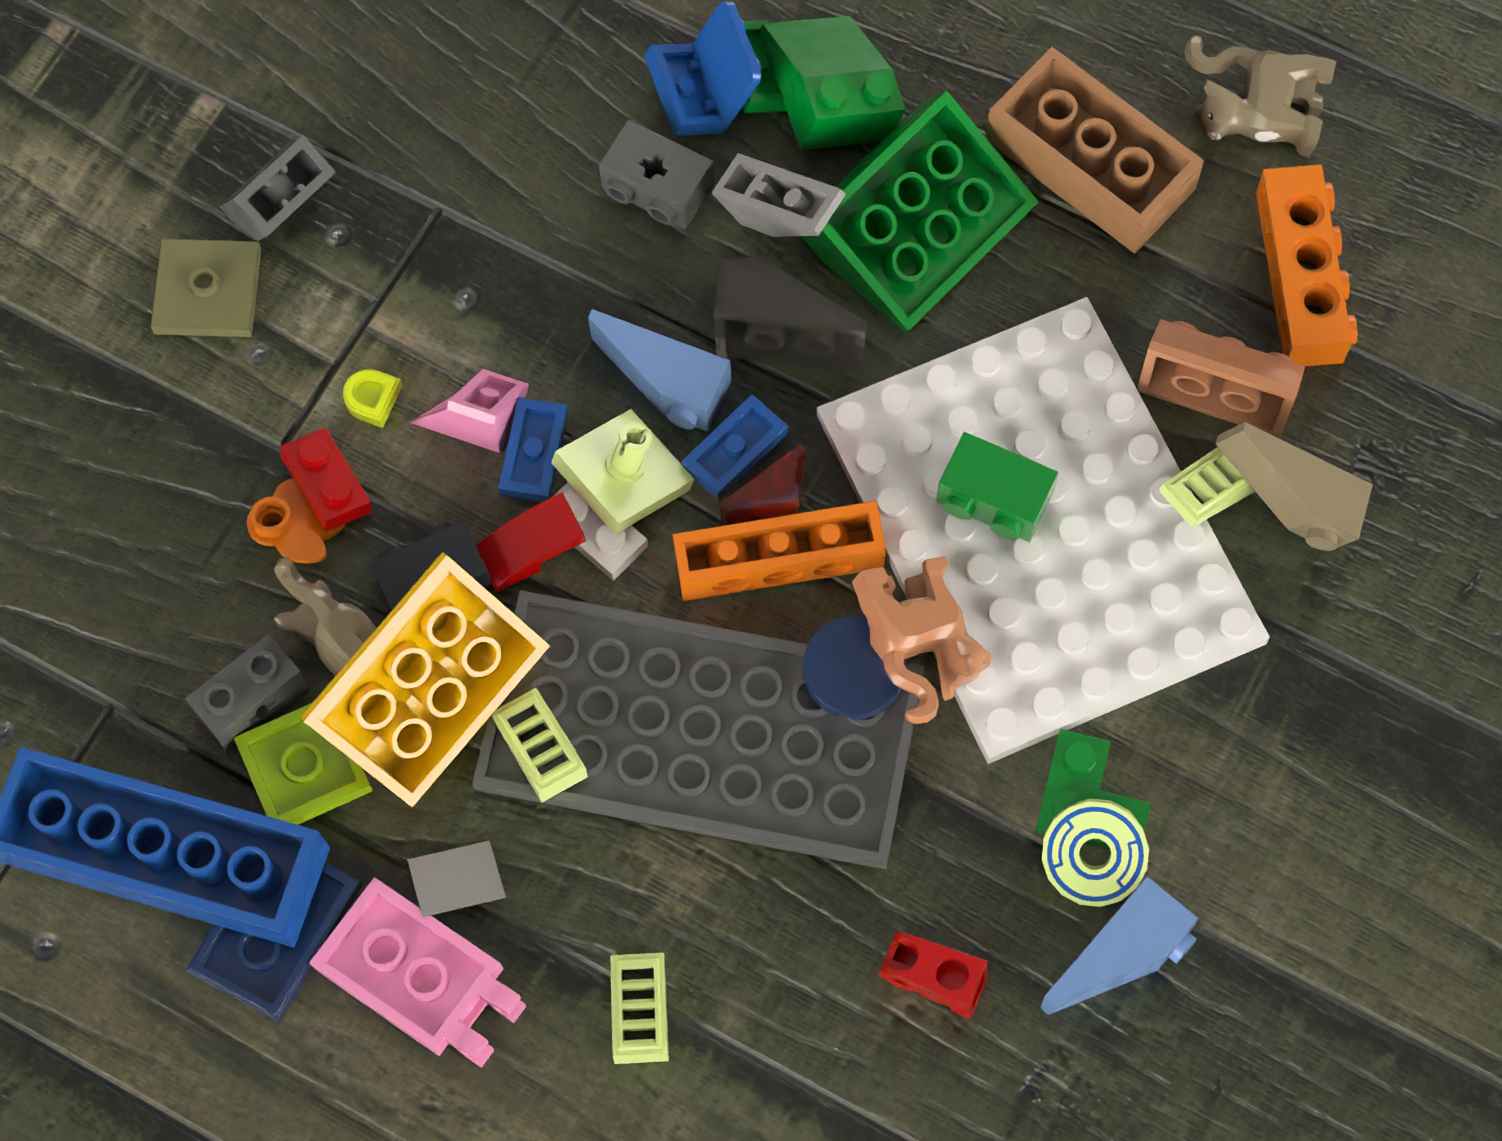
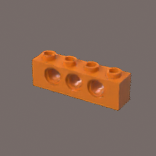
[1256,165,1357,366]
[673,501,886,601]

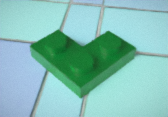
[1035,729,1151,851]

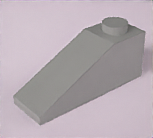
[711,153,846,237]

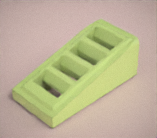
[1159,447,1255,527]
[491,688,588,803]
[610,953,669,1064]

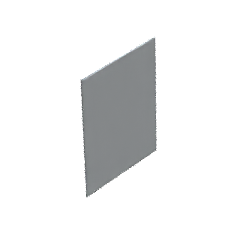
[407,841,506,917]

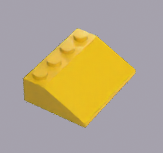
[300,552,550,807]

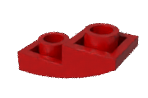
[476,492,586,593]

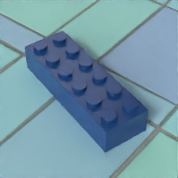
[0,747,330,948]

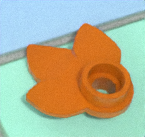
[247,478,345,564]

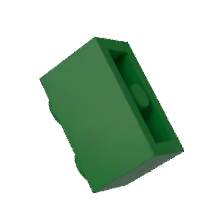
[936,432,1058,543]

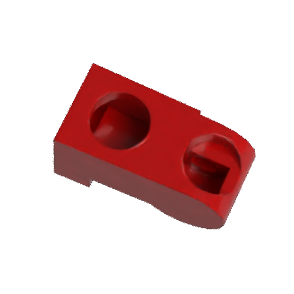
[878,933,989,1019]

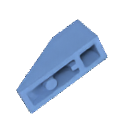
[588,309,731,432]
[1040,876,1198,1015]

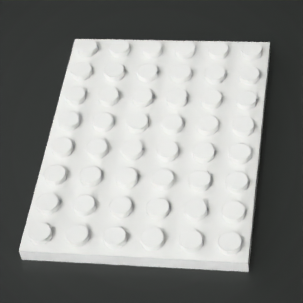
[817,297,1270,764]

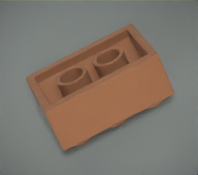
[1137,319,1305,438]

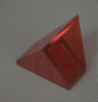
[720,444,806,526]

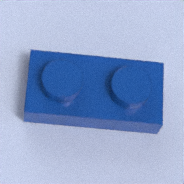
[682,394,788,501]
[498,397,569,503]

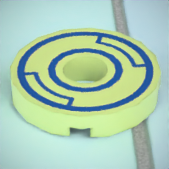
[1042,798,1149,907]

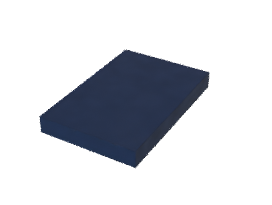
[186,862,362,1023]

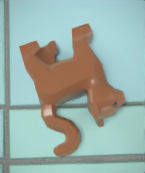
[852,556,991,724]

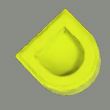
[343,369,403,428]

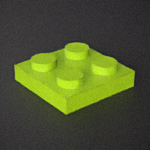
[234,703,373,825]

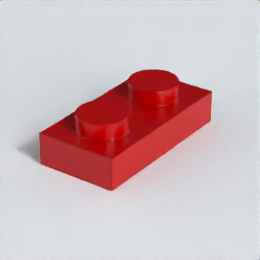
[280,427,371,532]

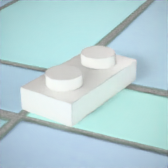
[554,482,648,581]

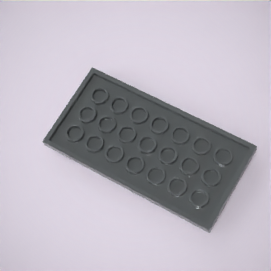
[472,590,925,870]

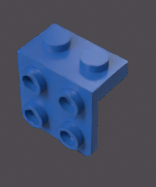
[644,1,761,136]

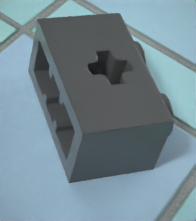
[599,120,714,229]
[219,135,336,241]
[185,634,310,755]

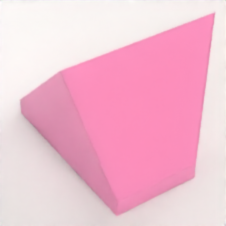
[409,369,529,453]

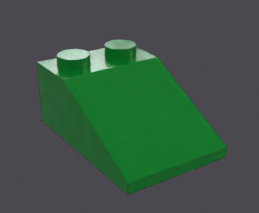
[760,16,906,150]

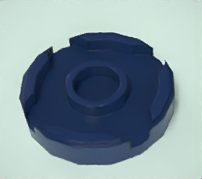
[803,616,906,719]

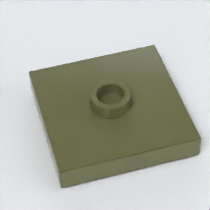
[151,239,262,337]

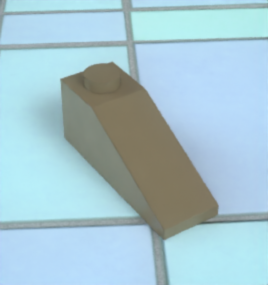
[1216,422,1373,551]

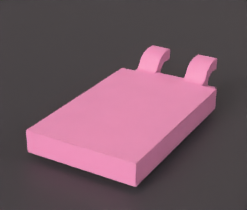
[309,877,526,1068]

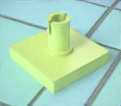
[551,409,695,534]

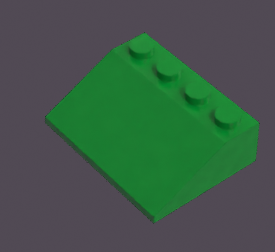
[801,91,1038,332]

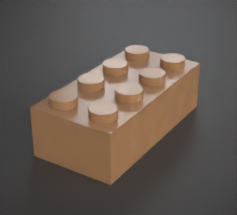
[986,47,1204,254]

